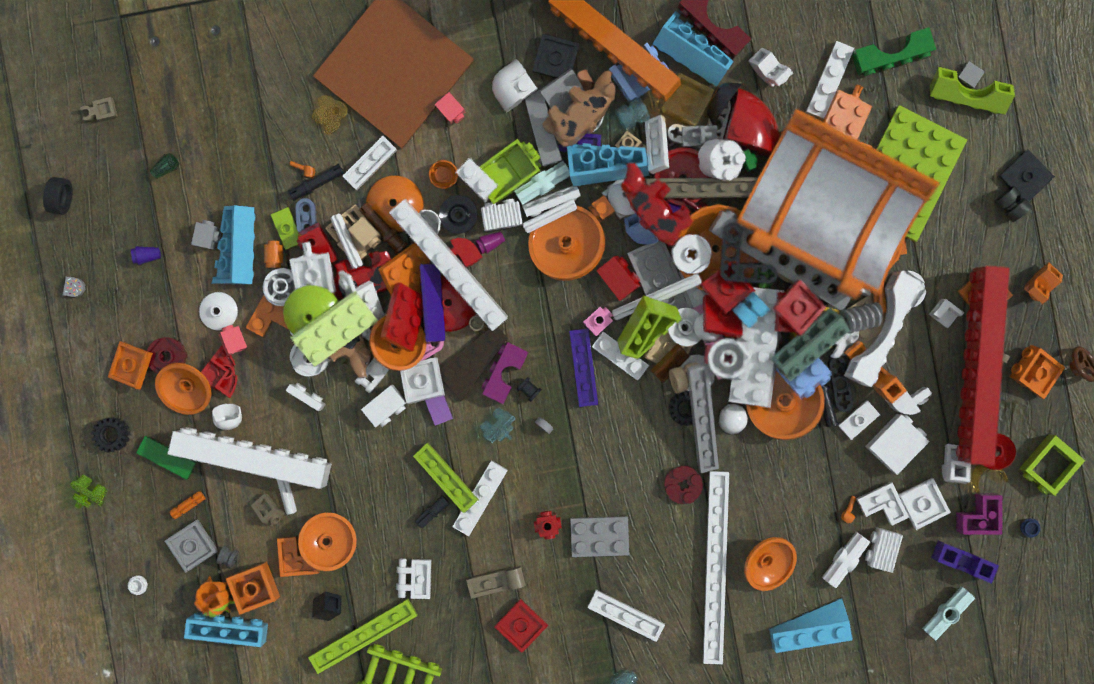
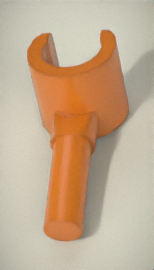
[290,161,315,178]
[841,496,856,523]

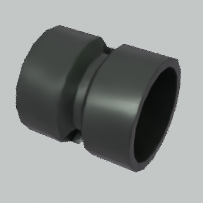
[994,186,1032,222]

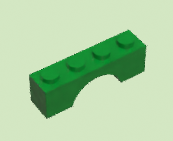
[852,27,936,77]

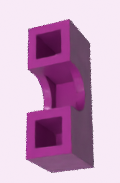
[481,342,529,404]

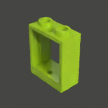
[1019,434,1085,496]

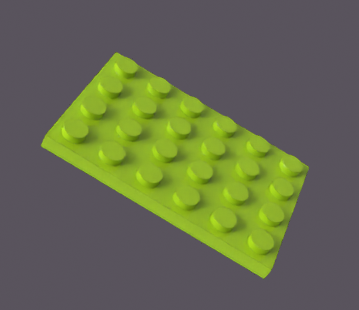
[876,105,967,242]

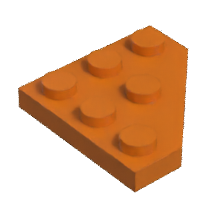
[378,242,431,297]

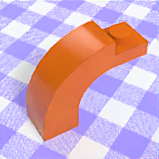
[844,340,907,404]

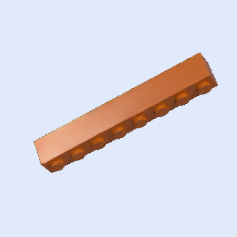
[548,0,681,102]

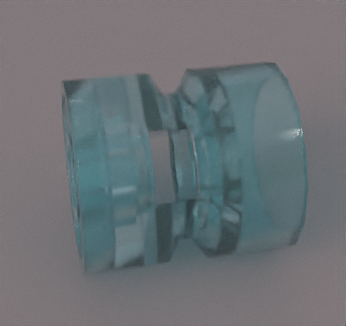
[615,97,650,131]

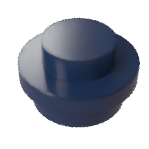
[1020,518,1040,538]

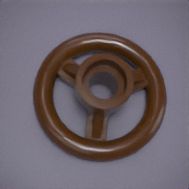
[1070,346,1094,382]

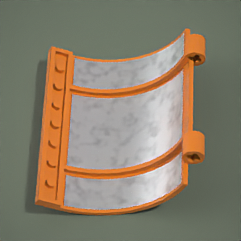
[737,109,939,300]

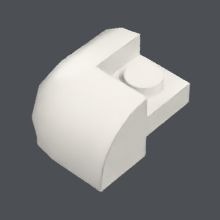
[492,59,537,113]

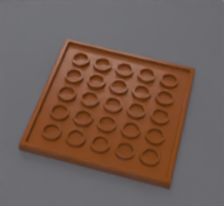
[313,0,474,149]

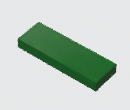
[136,436,197,480]

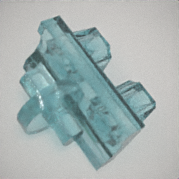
[480,408,516,443]

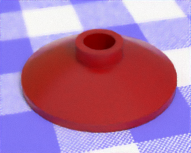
[981,433,1016,470]

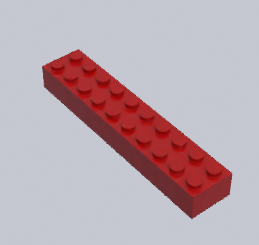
[956,266,1010,465]

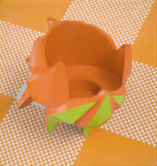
[194,576,235,617]

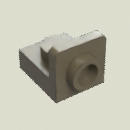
[251,493,285,526]

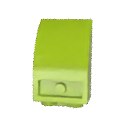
[479,139,541,204]

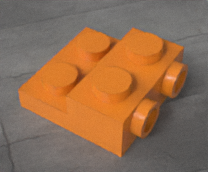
[1010,345,1065,399]

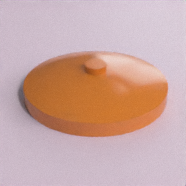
[528,206,605,281]
[746,367,825,440]

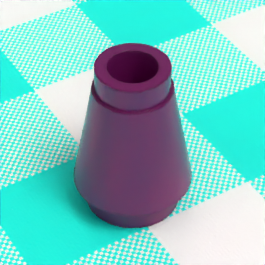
[475,231,505,254]

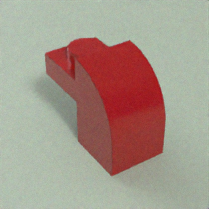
[449,238,483,268]

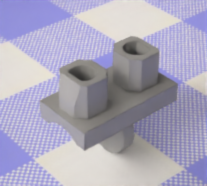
[682,125,717,147]

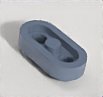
[296,198,317,232]

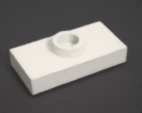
[838,400,880,440]

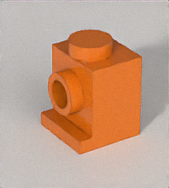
[588,195,615,222]

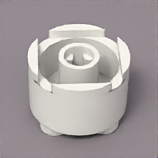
[698,139,745,180]
[708,339,748,379]

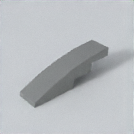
[525,90,562,166]

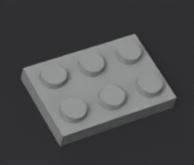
[571,516,629,557]

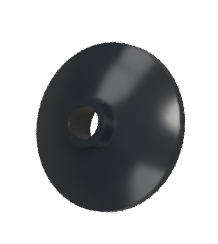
[439,195,478,234]

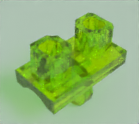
[70,474,108,509]

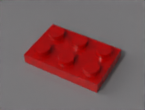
[381,283,423,352]

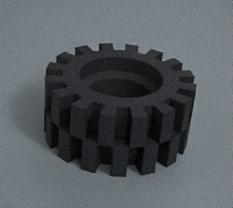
[668,391,693,426]
[91,417,130,452]

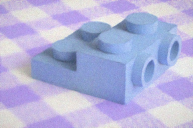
[776,358,831,399]

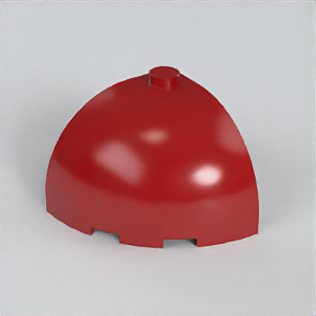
[723,88,780,157]

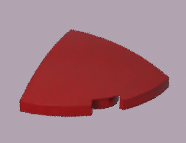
[201,345,238,399]

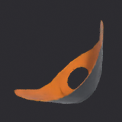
[707,82,744,125]

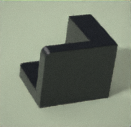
[312,591,342,621]

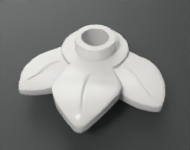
[831,331,859,358]

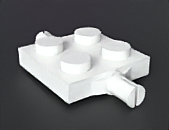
[290,242,336,292]

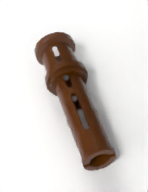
[359,202,408,255]

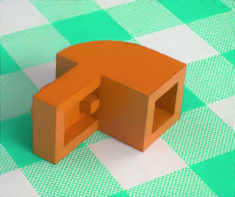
[1024,262,1063,304]

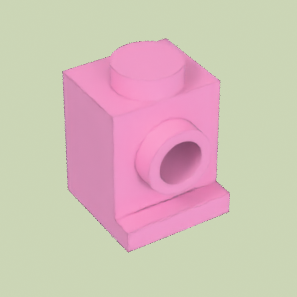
[583,307,613,336]

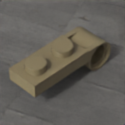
[466,566,526,599]

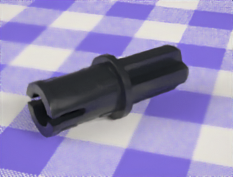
[415,495,450,528]

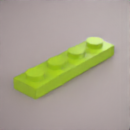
[413,443,479,513]

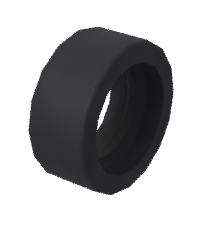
[43,177,73,215]

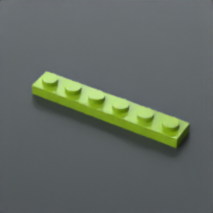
[308,599,418,674]

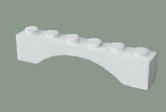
[844,271,921,387]

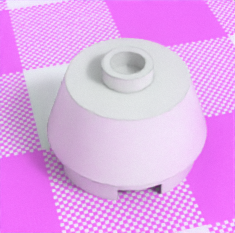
[263,268,295,306]

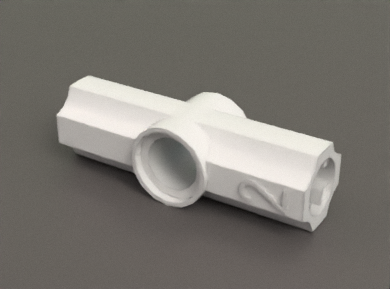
[822,532,870,588]

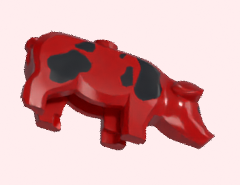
[621,163,693,246]
[332,251,391,300]

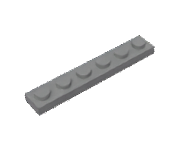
[687,363,719,473]

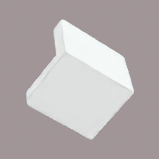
[929,299,964,328]

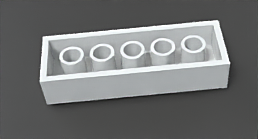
[729,287,784,408]

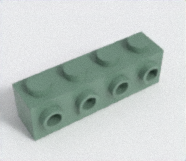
[771,307,850,382]

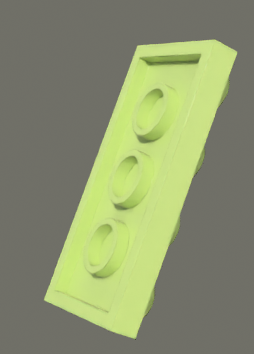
[291,291,378,367]

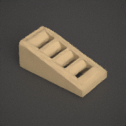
[325,204,365,243]

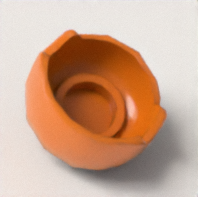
[428,160,458,189]

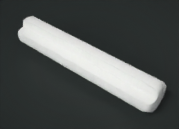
[523,199,577,233]
[331,214,363,269]
[277,479,297,515]

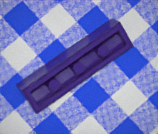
[420,264,446,342]

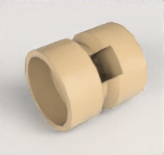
[669,362,698,394]

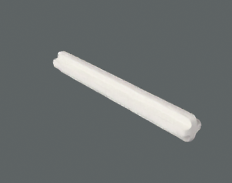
[612,274,702,320]

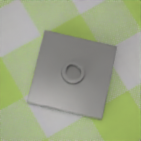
[539,69,585,114]
[165,519,218,573]

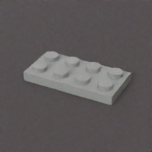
[627,240,694,309]

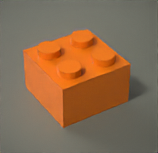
[226,561,280,615]

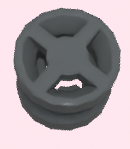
[216,546,239,569]

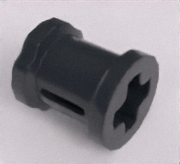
[517,377,542,402]

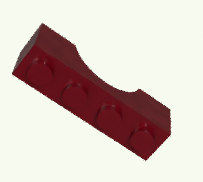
[678,0,751,59]

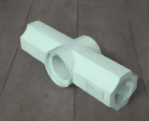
[514,161,570,205]
[922,586,975,641]

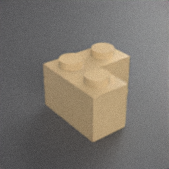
[337,216,383,261]

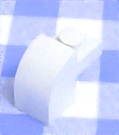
[748,48,793,87]
[885,387,932,415]
[942,444,971,484]

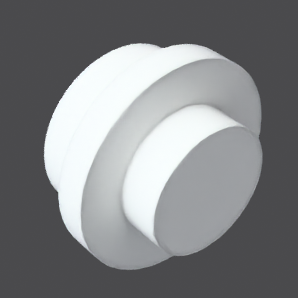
[128,575,148,595]

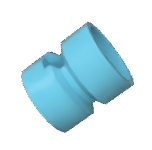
[733,291,770,328]

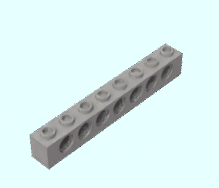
[709,209,851,310]

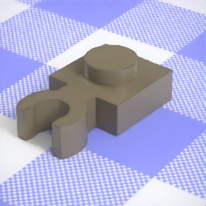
[80,97,118,121]

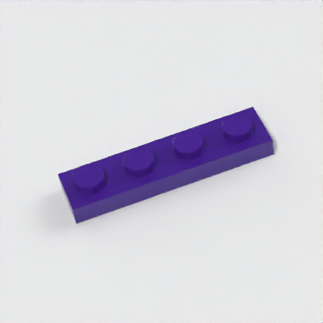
[569,329,598,407]

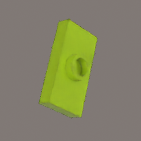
[271,207,298,250]

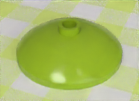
[283,285,339,335]

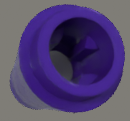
[131,246,161,265]

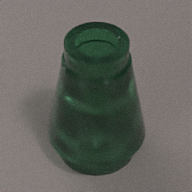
[150,153,179,179]

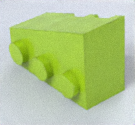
[617,295,682,359]

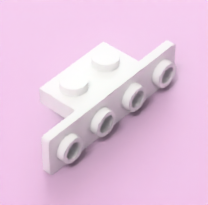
[338,271,384,340]

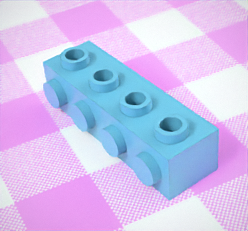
[184,612,268,647]

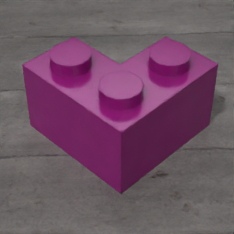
[956,493,1002,535]

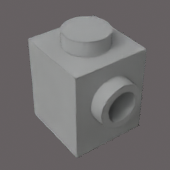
[191,220,221,250]

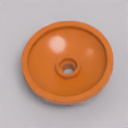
[366,176,424,233]
[369,316,427,371]
[155,363,211,415]
[298,513,356,571]
[744,537,797,591]

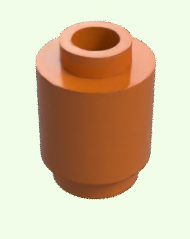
[264,241,283,268]

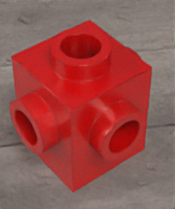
[534,511,562,539]

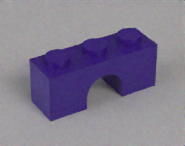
[931,540,999,583]

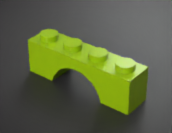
[930,67,1015,115]

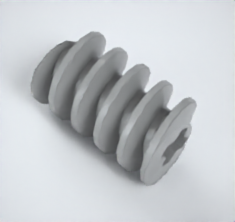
[839,302,883,333]

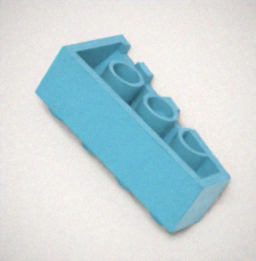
[653,11,733,87]
[567,143,649,187]
[212,205,255,284]
[769,598,852,653]

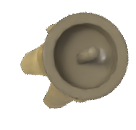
[469,314,488,334]

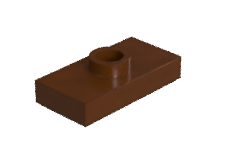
[650,343,690,384]

